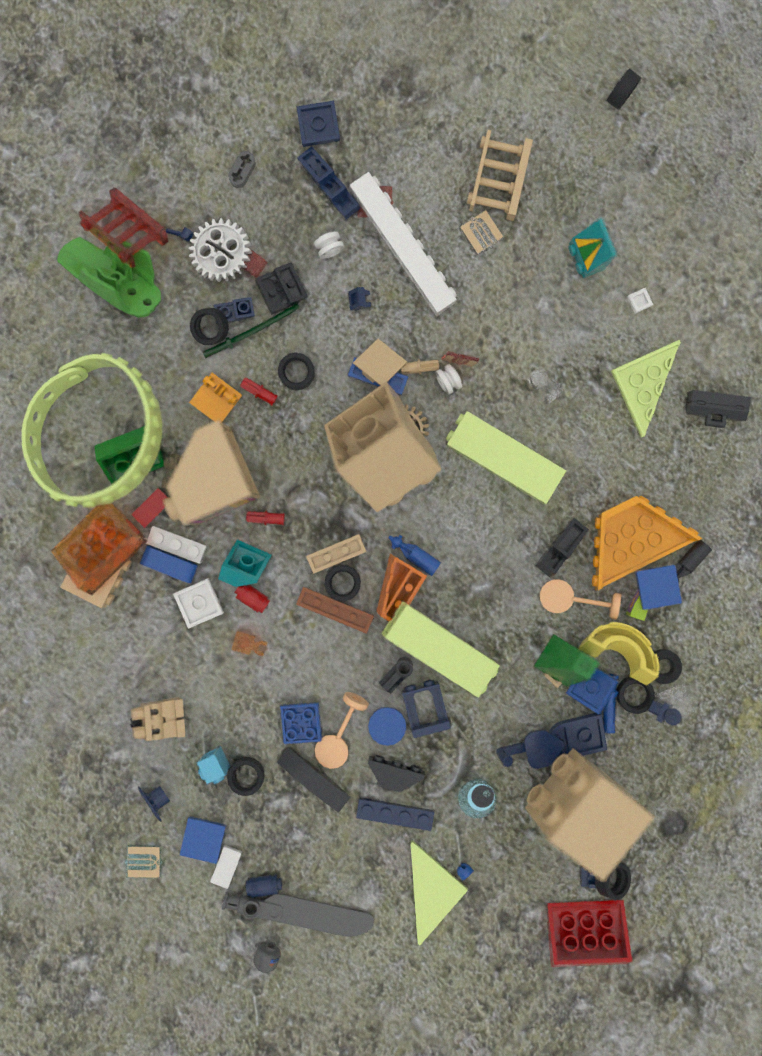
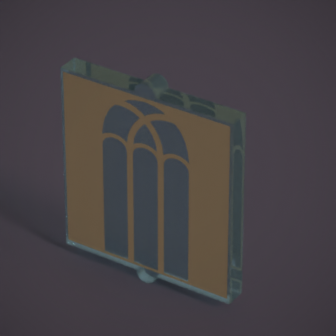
[125,845,163,878]

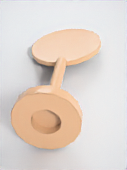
[540,579,621,620]
[315,692,369,769]

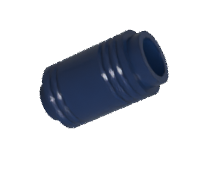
[246,874,282,898]

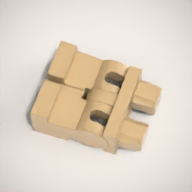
[131,697,186,741]

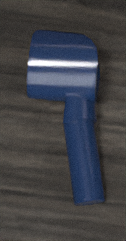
[166,227,194,242]

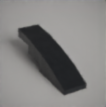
[277,747,351,812]

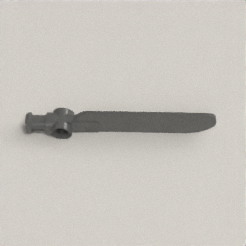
[222,892,374,937]

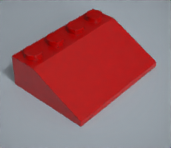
[547,900,632,967]

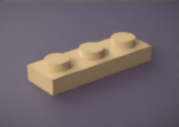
[306,534,367,574]

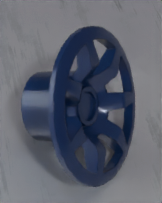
[138,786,170,822]

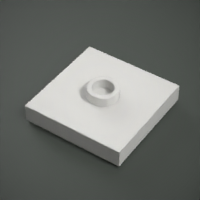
[173,578,224,629]

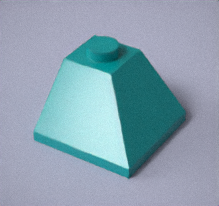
[218,540,272,587]

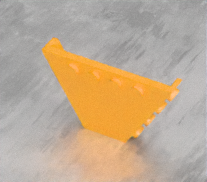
[592,496,702,591]

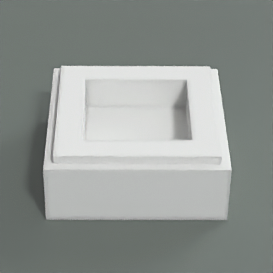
[627,288,653,314]

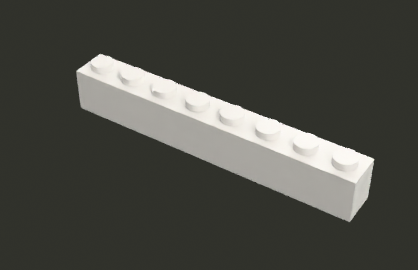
[350,172,457,316]

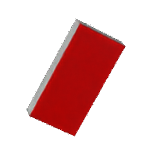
[131,488,168,528]

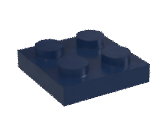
[296,100,340,147]

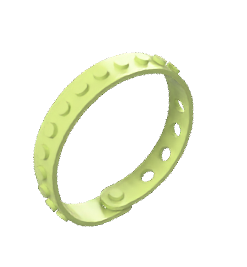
[22,353,162,508]

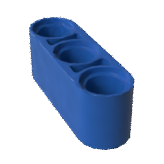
[140,545,198,583]

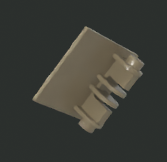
[162,453,182,493]

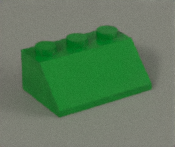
[94,426,164,485]

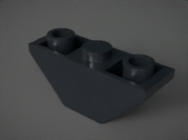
[368,755,425,792]

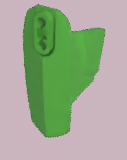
[57,237,161,318]

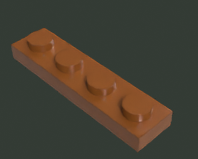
[296,587,374,634]

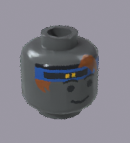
[253,942,281,973]

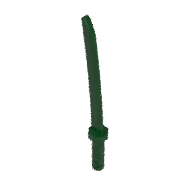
[202,303,299,358]

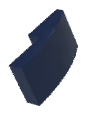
[214,297,255,325]

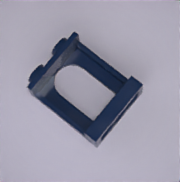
[402,679,451,739]

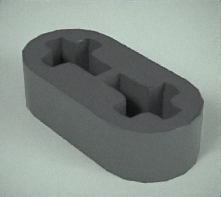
[229,151,256,188]

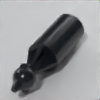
[676,540,712,583]

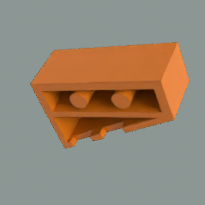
[376,553,427,621]

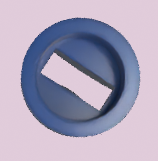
[457,863,474,881]

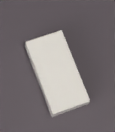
[210,845,242,889]

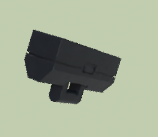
[685,390,751,428]

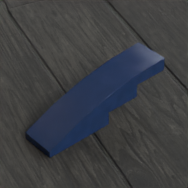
[297,146,361,220]

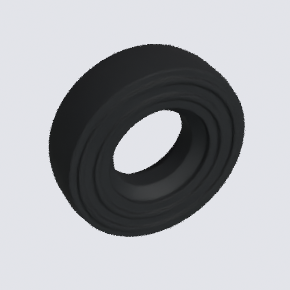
[654,649,682,684]

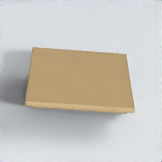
[353,339,407,386]

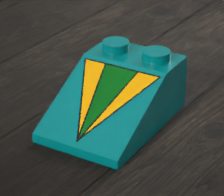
[568,218,617,278]

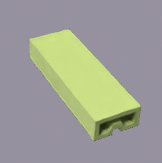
[445,411,566,504]
[381,601,500,698]

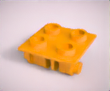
[189,373,242,422]

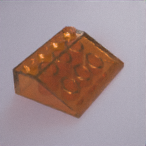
[51,502,147,595]

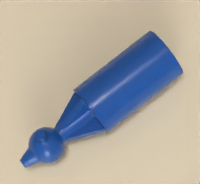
[388,535,441,576]

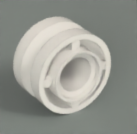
[314,231,345,259]
[435,364,462,395]

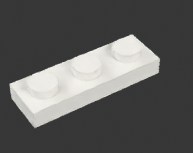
[146,526,207,564]

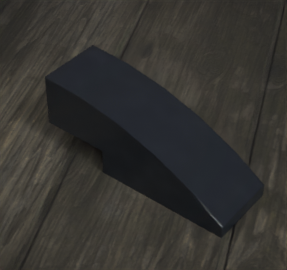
[535,518,589,577]

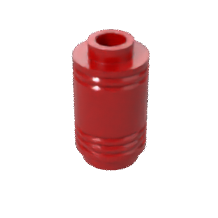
[234,585,270,613]

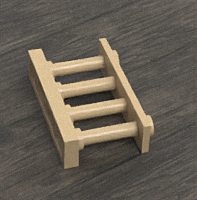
[467,130,533,221]

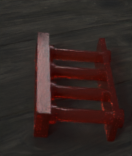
[78,187,169,268]

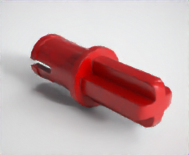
[240,377,278,406]
[246,510,285,525]

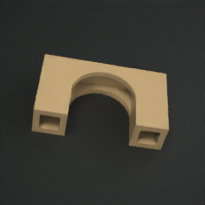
[60,518,140,608]

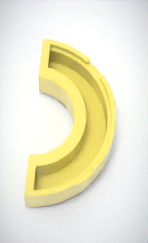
[578,622,659,685]

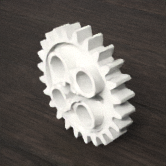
[189,218,252,282]

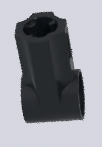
[379,657,413,694]

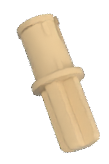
[401,359,439,375]

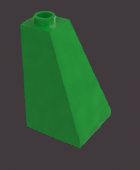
[534,634,599,686]

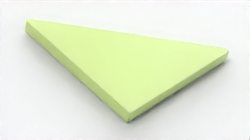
[611,340,681,437]
[411,840,468,945]

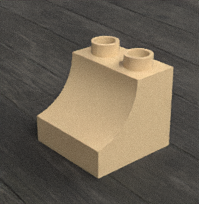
[324,382,441,512]

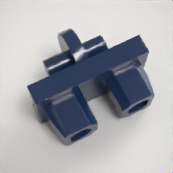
[648,701,682,725]

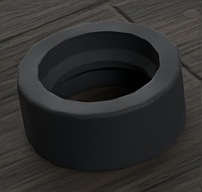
[606,68,641,110]
[190,308,229,345]
[278,352,315,391]
[324,565,361,602]
[616,676,655,714]
[227,757,265,796]
[595,862,631,900]

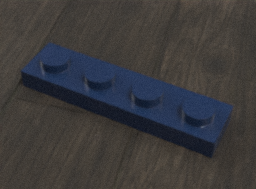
[356,797,435,831]

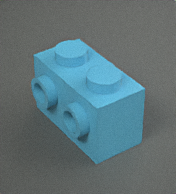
[197,746,231,784]

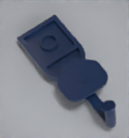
[496,713,607,769]

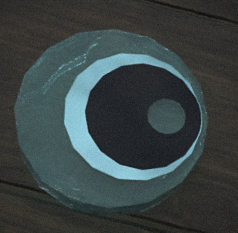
[458,779,496,818]

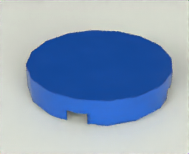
[368,707,406,746]

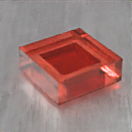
[242,250,268,278]

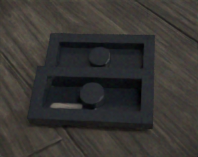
[255,262,308,315]

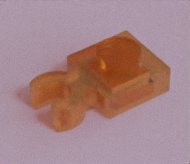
[231,631,268,656]

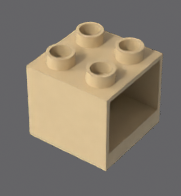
[525,748,654,881]

